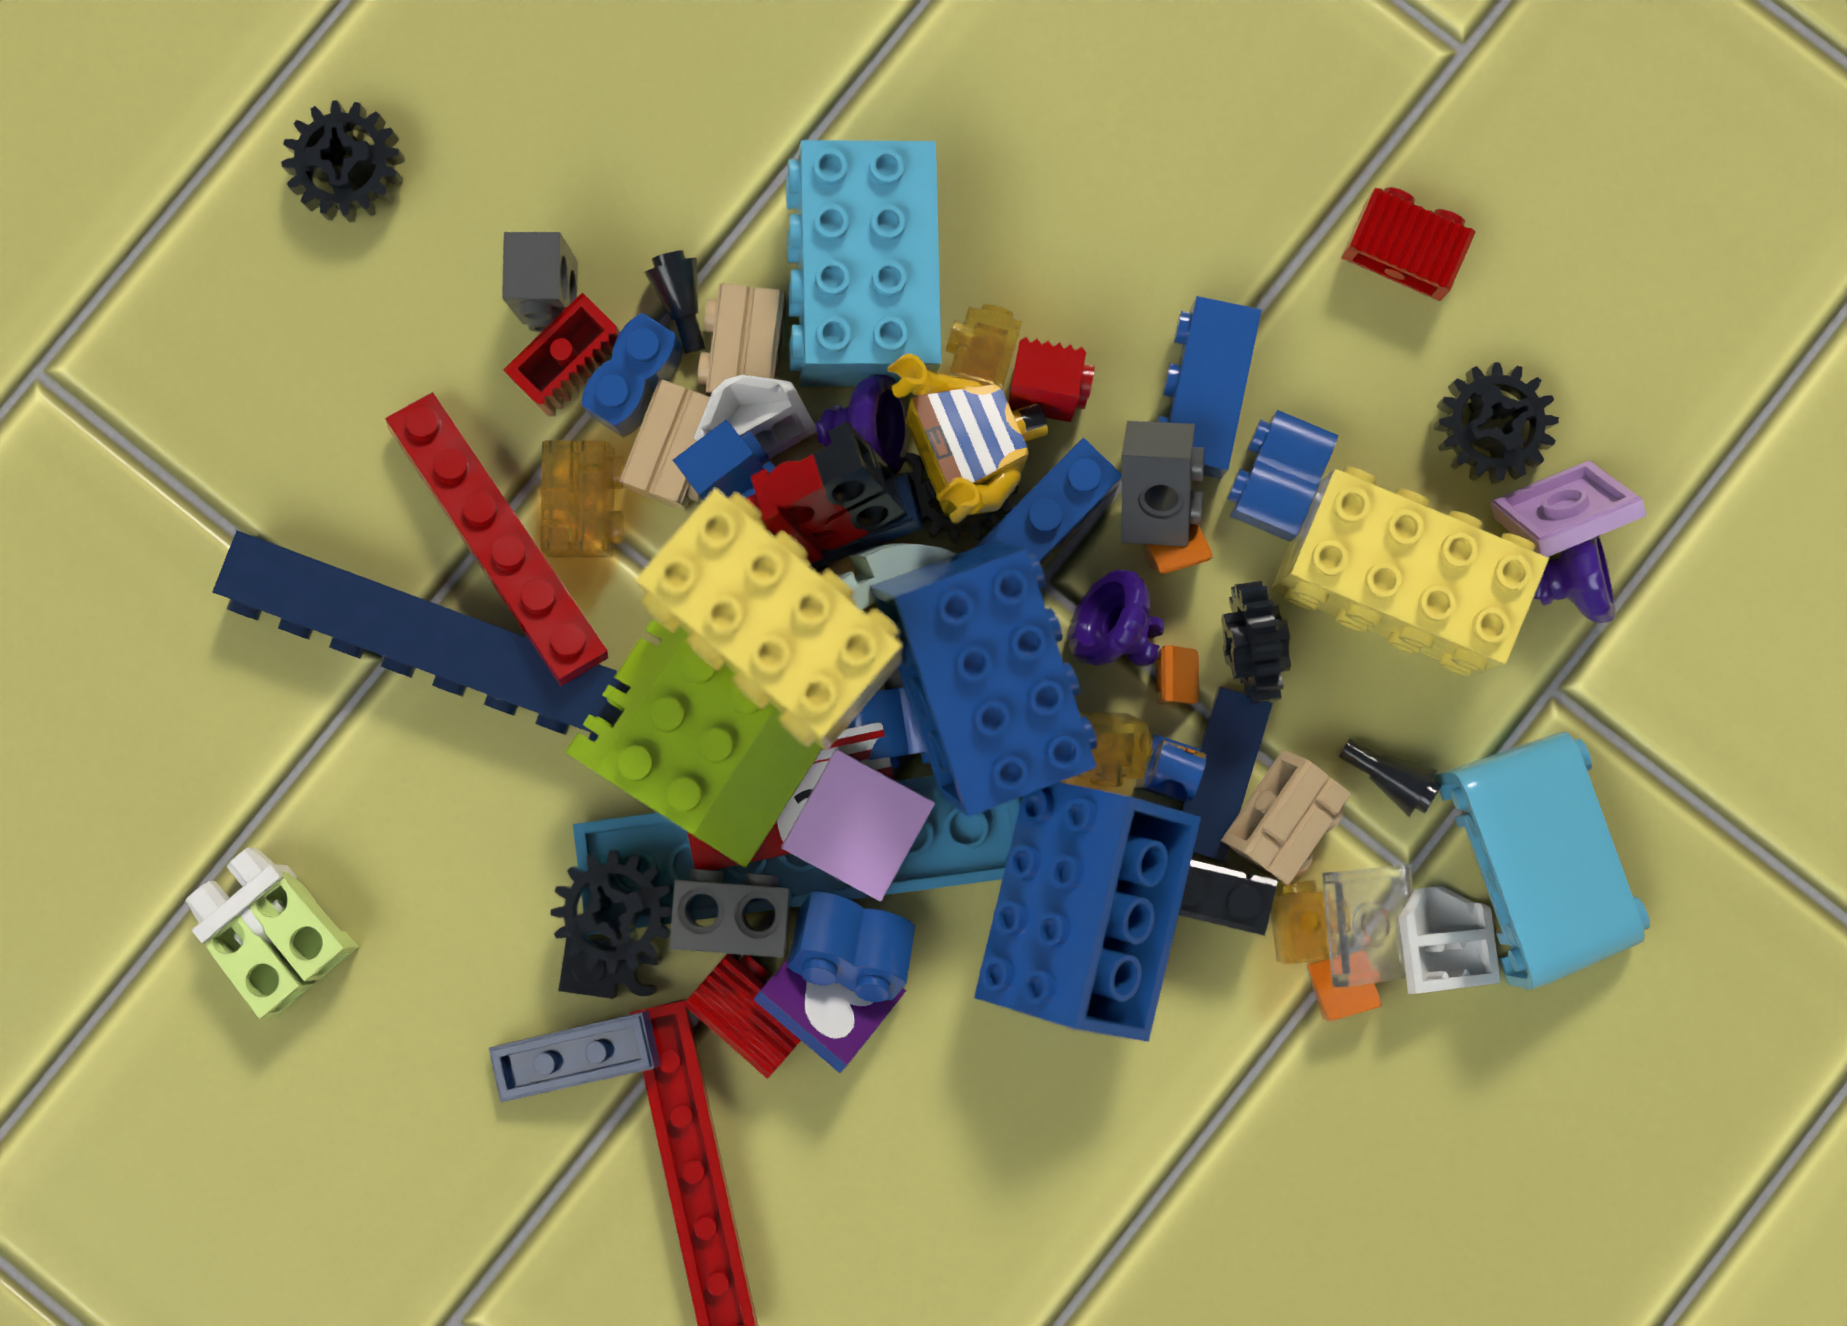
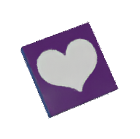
[753,956,906,1073]

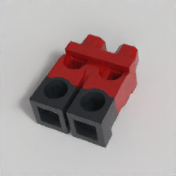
[745,421,908,564]

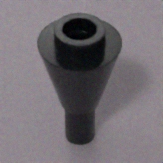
[644,250,705,354]
[1339,738,1442,817]

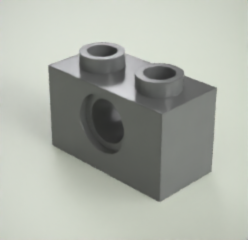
[1121,420,1205,547]

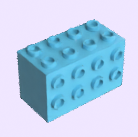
[786,140,942,387]

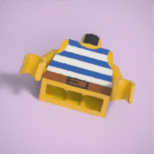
[887,353,1048,523]

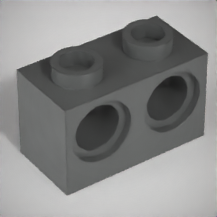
[502,232,578,332]
[669,869,792,957]

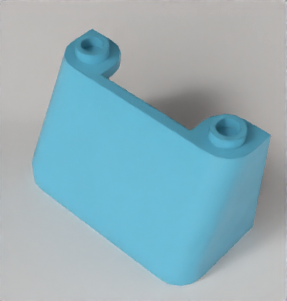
[1434,732,1650,990]

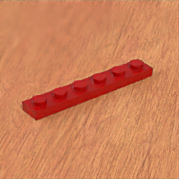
[385,392,608,687]
[629,999,758,1326]

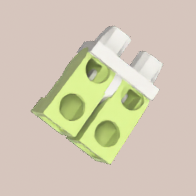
[186,847,359,1019]

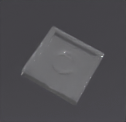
[1322,864,1413,987]

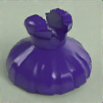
[816,374,909,475]
[1533,536,1616,623]
[1068,569,1165,667]

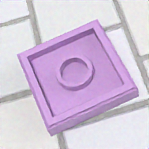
[1490,460,1646,557]
[782,748,935,902]

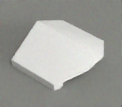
[694,375,817,461]
[1399,886,1501,994]

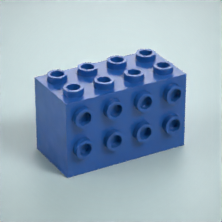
[870,540,1097,817]
[974,782,1201,1042]

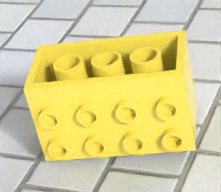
[1270,467,1549,677]
[635,488,902,751]

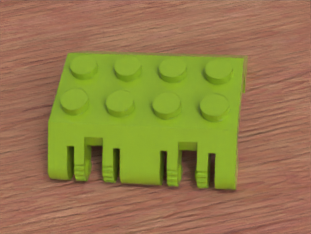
[565,620,823,868]

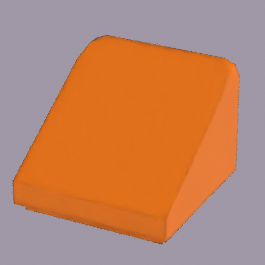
[1144,524,1213,575]
[1156,645,1199,704]
[1307,950,1382,1021]

